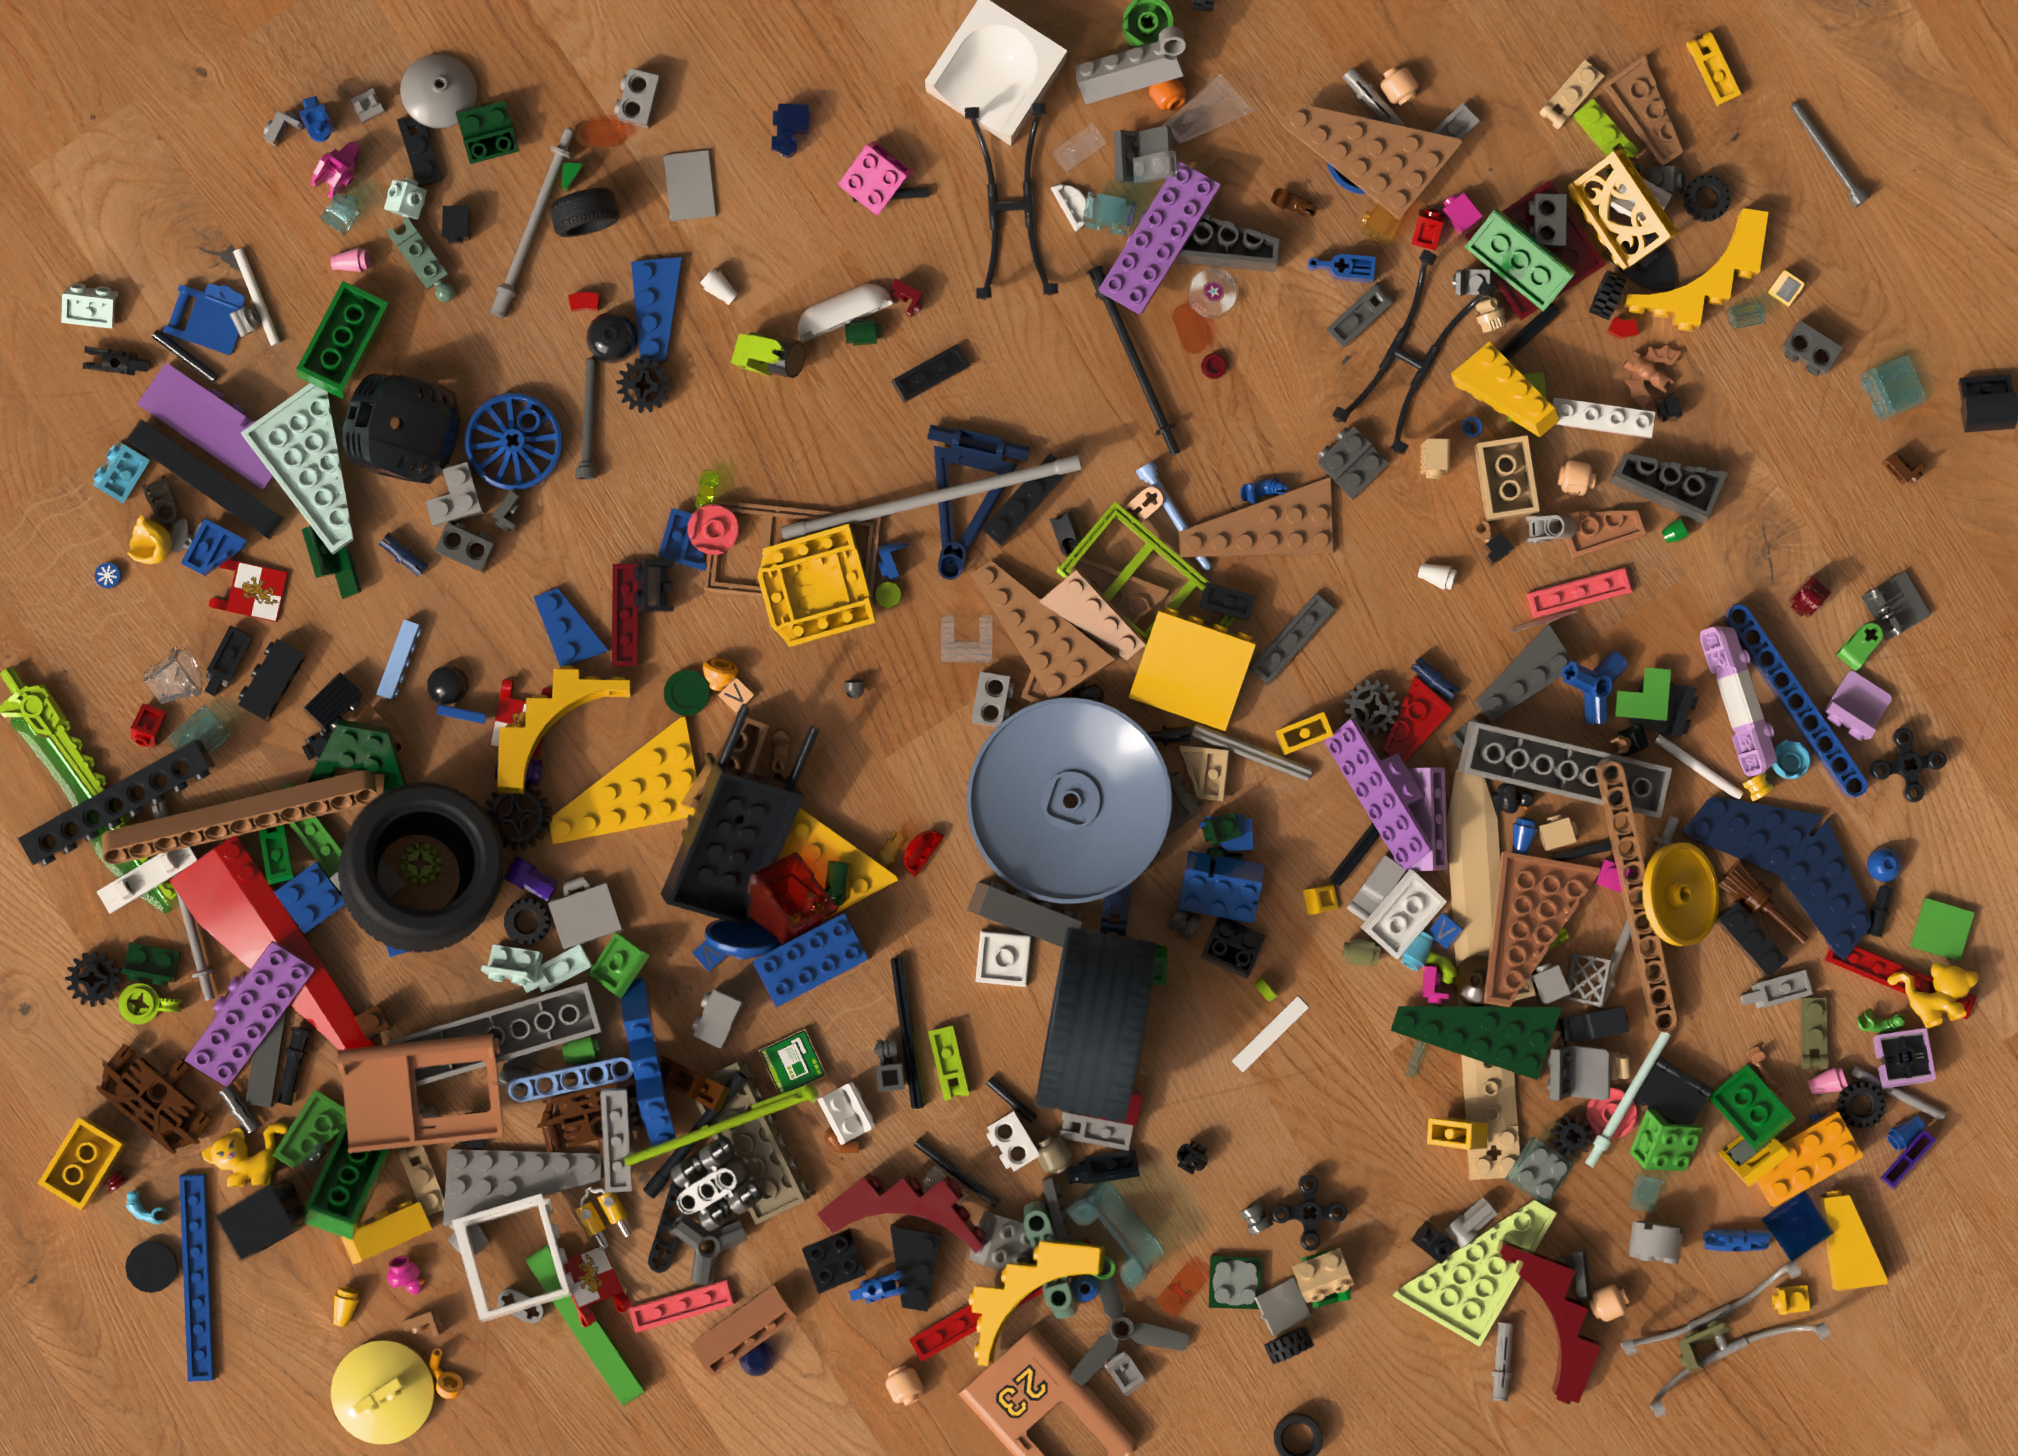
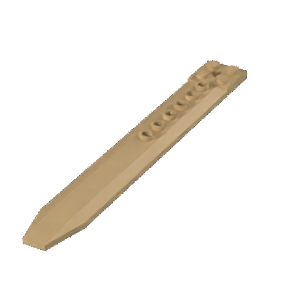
[1446,769,1521,1180]

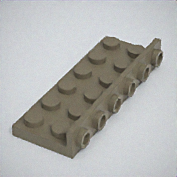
[695,1059,810,1225]

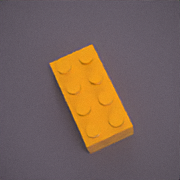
[1749,1110,1864,1207]

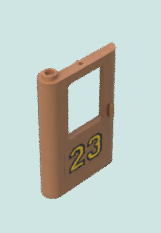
[958,1326,1137,1456]

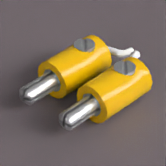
[574,1187,632,1250]

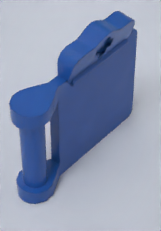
[163,284,245,355]

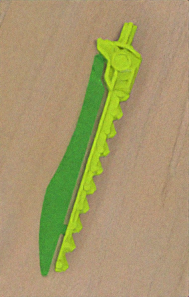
[0,666,176,914]

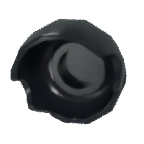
[427,666,469,705]

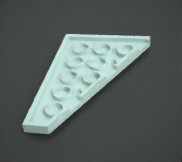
[241,383,354,554]

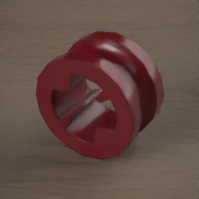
[102,1170,129,1194]

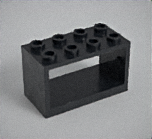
[215,1179,308,1261]

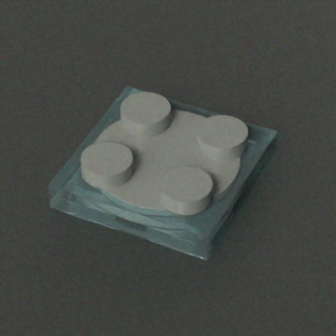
[1505,1136,1574,1207]

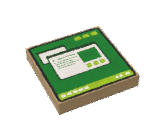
[759,1029,827,1095]

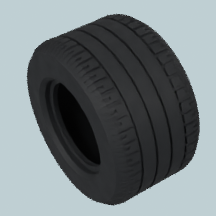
[338,782,505,953]

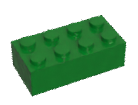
[296,281,390,399]
[304,1124,391,1240]

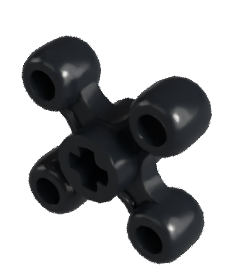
[1870,727,1947,803]
[1271,1174,1348,1251]

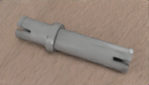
[1342,67,1405,126]
[1492,1322,1514,1401]

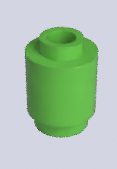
[562,1035,601,1065]

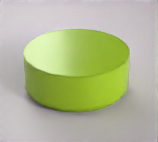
[875,582,901,608]
[1255,977,1278,1002]

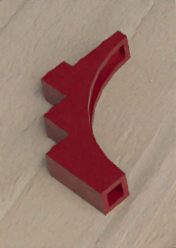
[817,1173,988,1253]

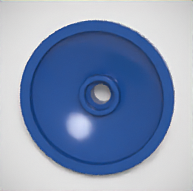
[705,919,782,960]

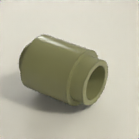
[1342,938,1381,967]

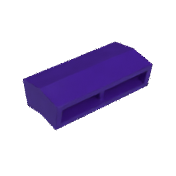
[1880,1130,1937,1190]

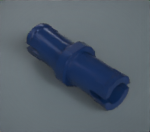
[378,532,428,577]
[1410,656,1460,701]

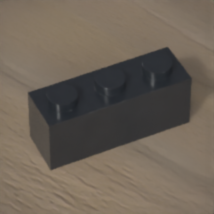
[238,639,307,721]
[1716,902,1788,977]

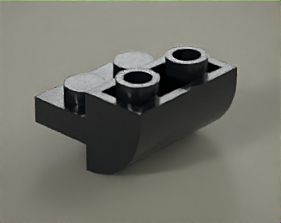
[1958,374,2018,433]
[1200,917,1266,979]

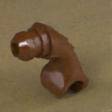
[1271,188,1317,218]

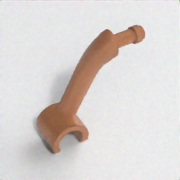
[1747,1046,1786,1097]

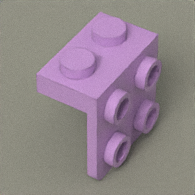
[1823,671,1892,741]

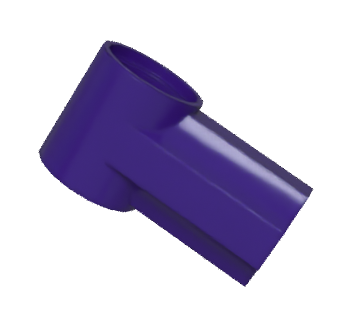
[504,856,559,902]

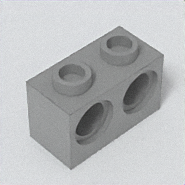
[614,68,661,129]
[971,671,1014,727]
[1531,962,1571,1004]

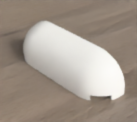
[798,284,895,343]

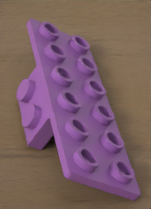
[1099,162,1221,315]
[138,363,273,489]
[1325,718,1433,870]
[185,941,314,1086]

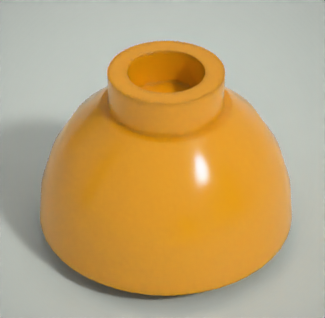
[703,658,738,691]

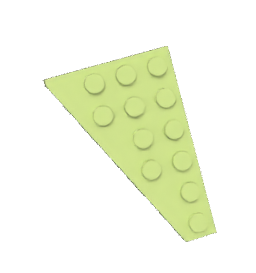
[1392,1200,1557,1347]

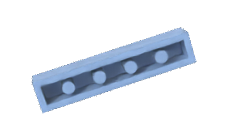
[377,619,422,700]

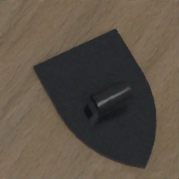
[1603,224,1675,291]

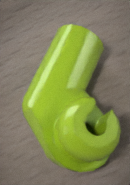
[1426,951,1457,984]

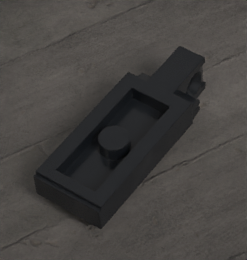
[205,625,254,697]
[1067,1150,1140,1184]

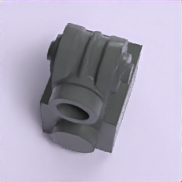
[874,1038,905,1092]

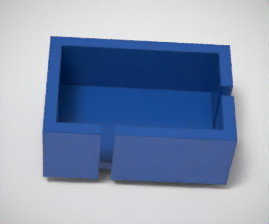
[1178,851,1264,923]

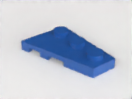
[534,588,609,666]

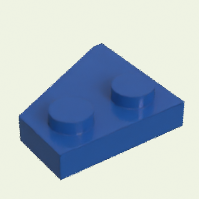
[181,519,249,576]

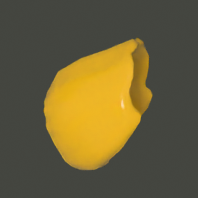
[127,515,172,565]

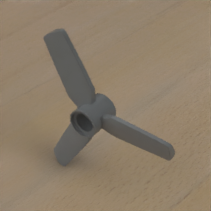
[1070,1262,1189,1385]

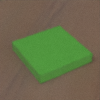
[1909,898,1974,962]
[588,932,650,998]

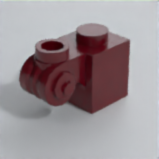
[1788,576,1831,617]

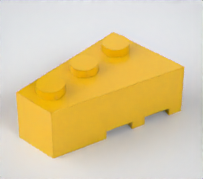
[342,1200,432,1264]

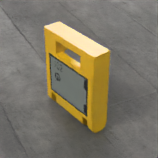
[1718,1135,1789,1187]

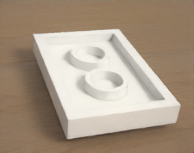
[1361,869,1447,959]

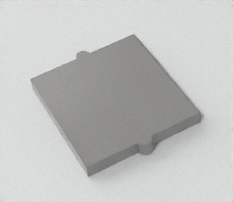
[1254,1278,1311,1336]

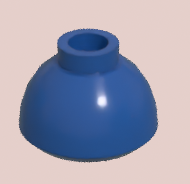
[1867,847,1903,882]

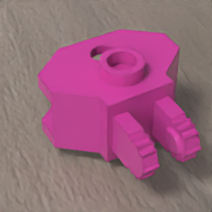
[311,141,360,199]

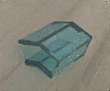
[1727,302,1765,329]

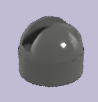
[844,679,865,698]

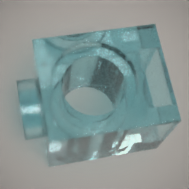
[320,193,361,236]

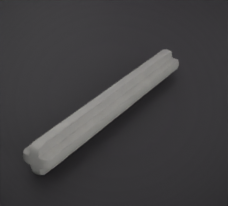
[1191,724,1312,781]

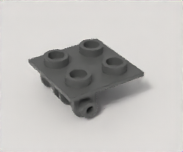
[1861,571,1931,641]

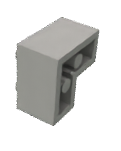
[425,462,485,528]
[691,989,744,1049]

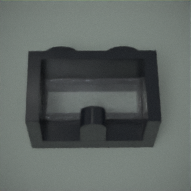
[633,559,674,613]

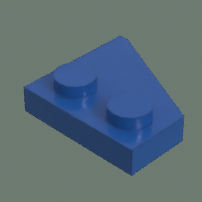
[657,508,706,571]

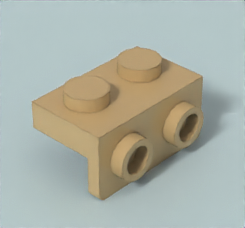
[1292,1248,1354,1303]

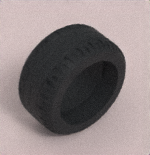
[549,188,619,237]

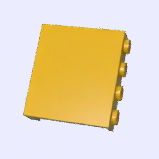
[1128,606,1256,731]

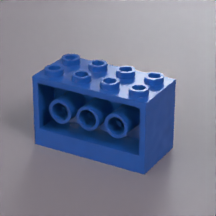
[752,913,870,1007]

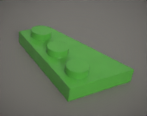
[272,1089,347,1169]

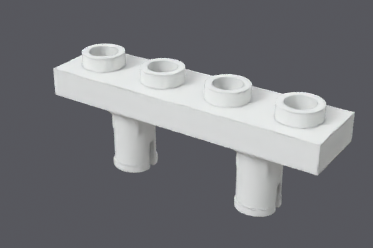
[1552,397,1655,438]

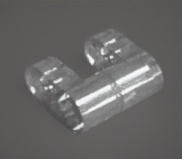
[941,614,993,663]

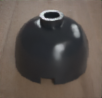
[586,312,638,364]

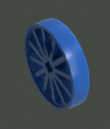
[465,393,563,490]

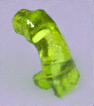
[695,469,719,510]

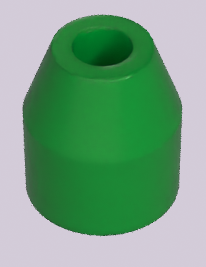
[1662,518,1689,543]

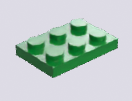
[1708,1064,1796,1152]

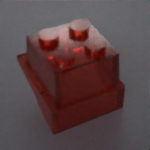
[747,852,838,945]

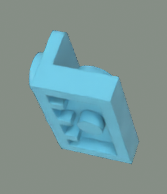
[93,442,150,504]

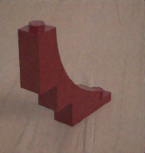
[1497,1239,1601,1404]

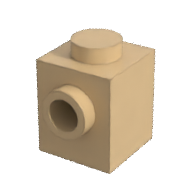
[1537,814,1579,851]

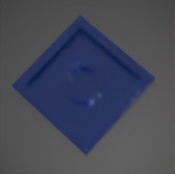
[1762,1190,1834,1262]

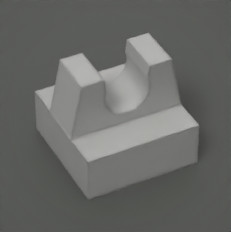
[350,88,385,124]

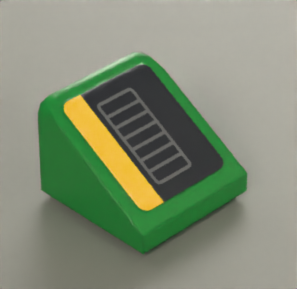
[562,163,584,192]

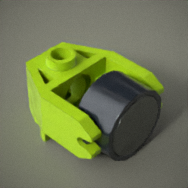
[731,332,806,378]

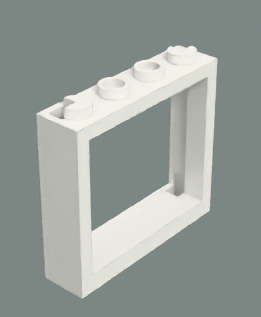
[452,1193,575,1322]

